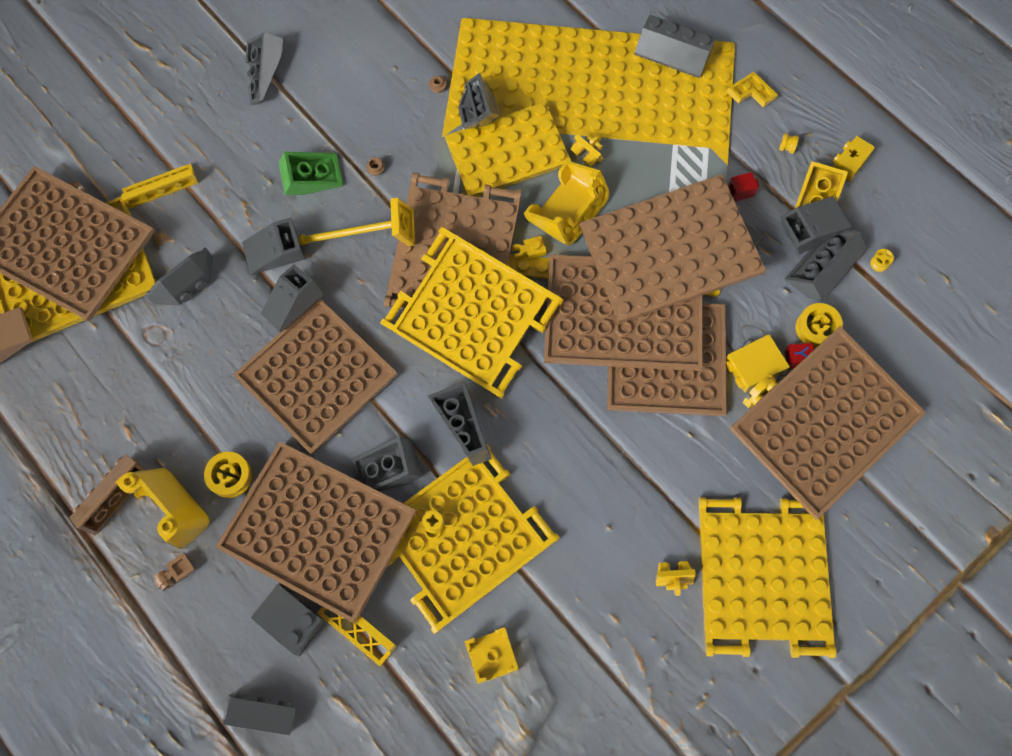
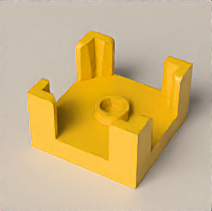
[464,627,519,684]

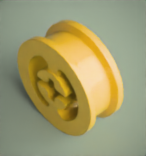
[795,303,843,349]
[204,452,253,498]

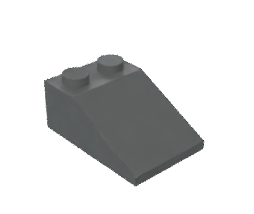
[352,436,422,492]
[251,584,326,656]

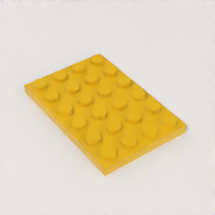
[445,102,571,197]

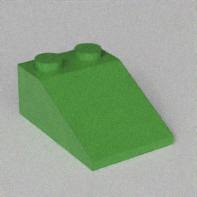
[279,152,343,195]

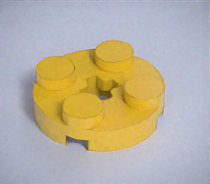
[743,374,778,409]

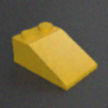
[794,161,848,209]

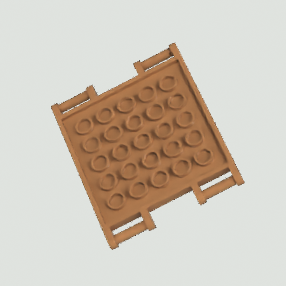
[384,172,522,308]

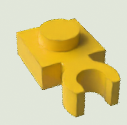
[512,236,547,260]

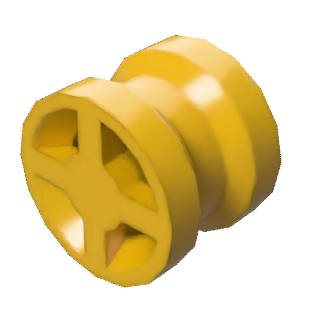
[779,133,799,154]
[870,249,894,272]
[422,510,444,534]

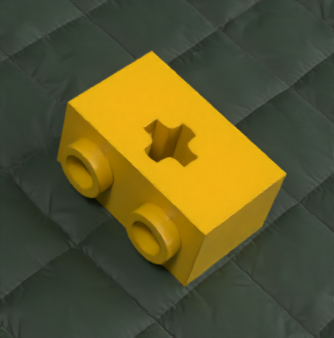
[832,135,875,182]

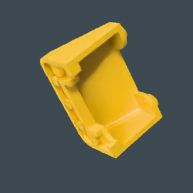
[524,161,610,246]
[115,468,210,550]

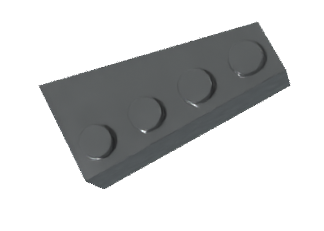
[427,382,492,466]

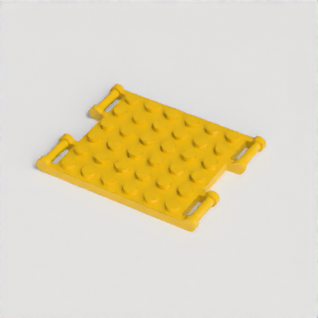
[380,227,564,399]
[387,444,560,635]
[698,497,836,658]

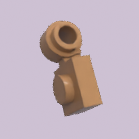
[154,553,196,591]

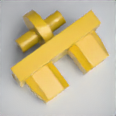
[571,134,604,167]
[655,561,696,596]

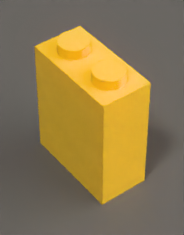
[726,334,789,393]

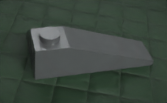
[246,32,284,105]

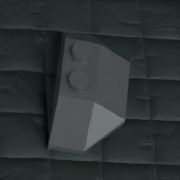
[458,73,500,129]
[145,247,213,305]

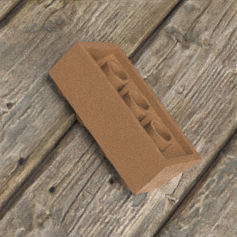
[69,454,147,535]

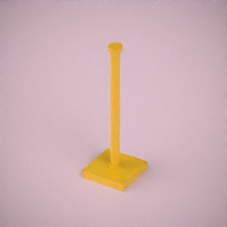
[299,197,415,246]

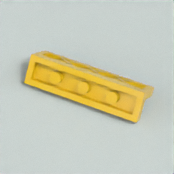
[121,163,198,209]
[317,606,397,667]

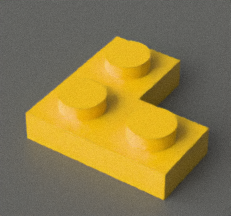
[727,72,778,107]

